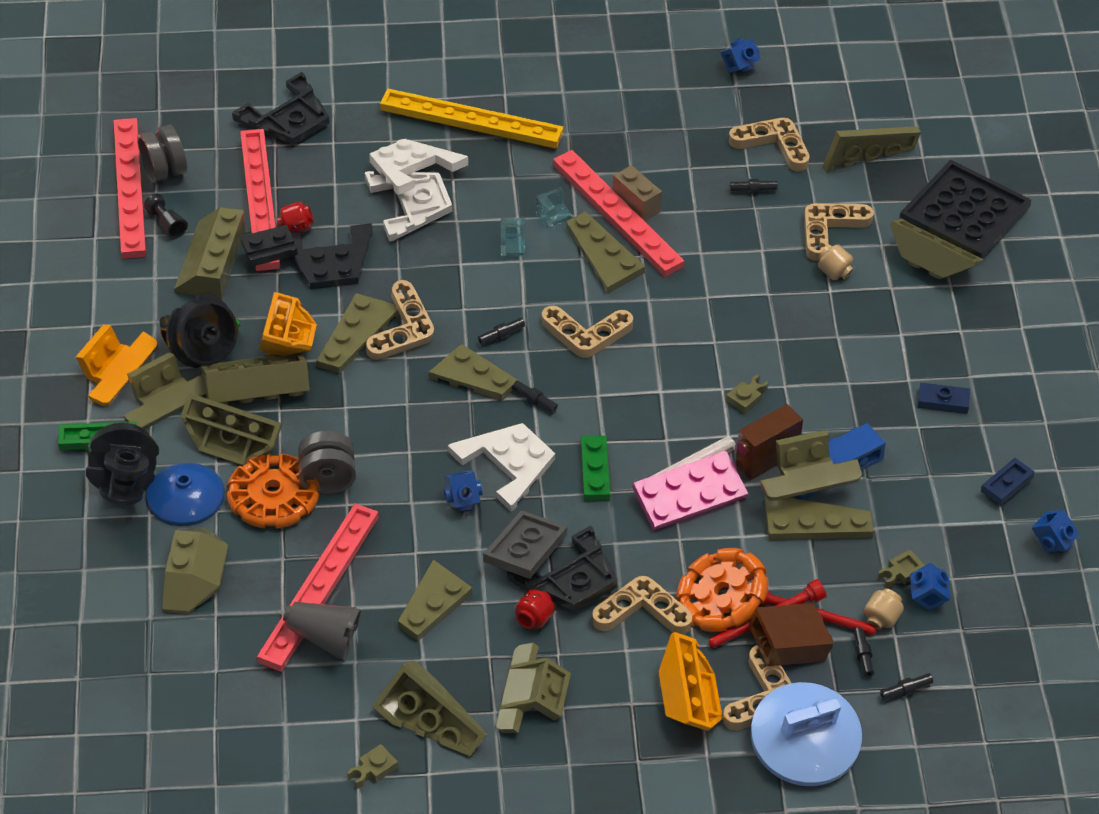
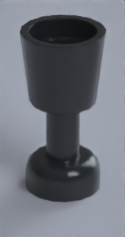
[144,193,188,239]

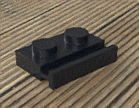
[240,225,298,267]

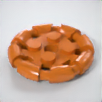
[226,453,320,529]
[676,548,769,632]

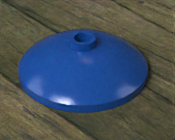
[146,463,225,526]

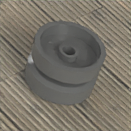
[137,124,187,183]
[298,431,356,495]

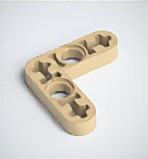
[729,118,810,172]
[804,203,874,261]
[366,280,434,360]
[542,306,633,358]
[592,576,692,634]
[723,645,791,731]

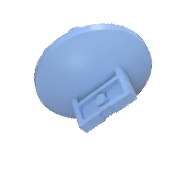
[751,682,862,786]

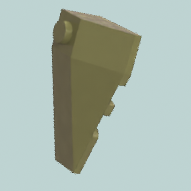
[372,660,488,756]

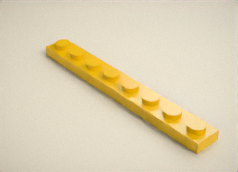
[380,88,564,149]

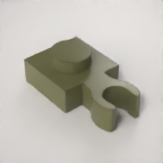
[726,375,768,414]
[877,549,925,588]
[347,744,398,789]

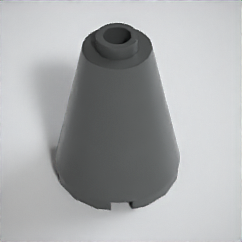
[283,602,361,660]

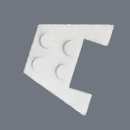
[369,139,468,195]
[365,171,452,242]
[448,423,555,512]

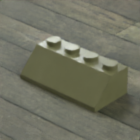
[174,207,246,299]
[201,353,310,405]

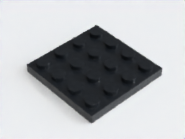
[899,159,1031,259]

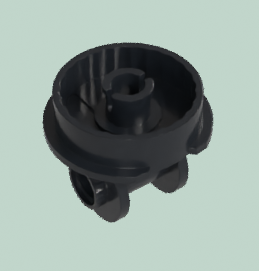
[160,293,238,368]
[86,423,159,505]

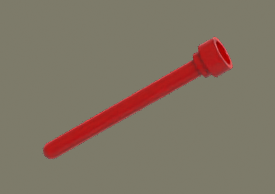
[708,579,827,648]
[758,591,877,635]

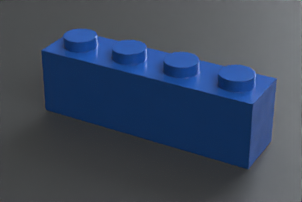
[796,423,886,500]

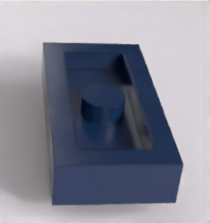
[918,382,970,414]
[981,458,1035,506]

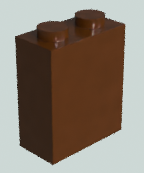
[735,404,803,480]
[749,603,833,666]

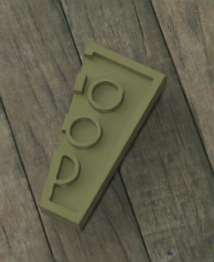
[822,126,921,173]
[566,211,645,294]
[316,293,400,374]
[764,496,874,540]

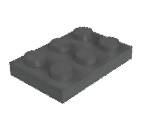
[483,510,567,579]

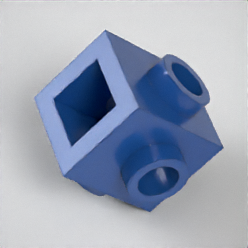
[720,38,761,73]
[443,470,483,511]
[1032,509,1079,553]
[910,563,950,611]

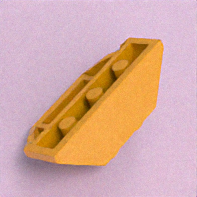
[259,292,317,357]
[658,632,723,731]

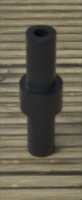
[730,179,778,193]
[478,318,525,345]
[512,380,558,413]
[853,627,874,677]
[880,673,933,701]

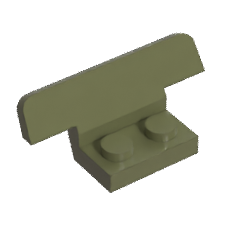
[123,352,206,429]
[761,430,862,501]
[496,643,571,733]

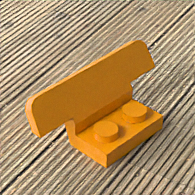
[76,324,158,406]

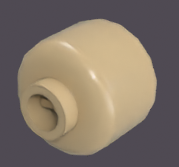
[817,245,854,280]
[864,588,904,630]

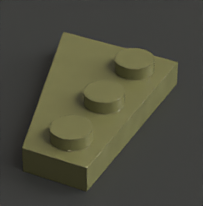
[429,344,517,401]
[398,560,472,641]

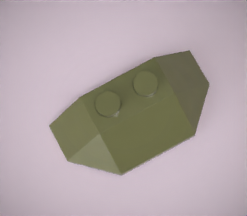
[890,219,984,279]
[180,393,282,465]
[162,526,229,615]

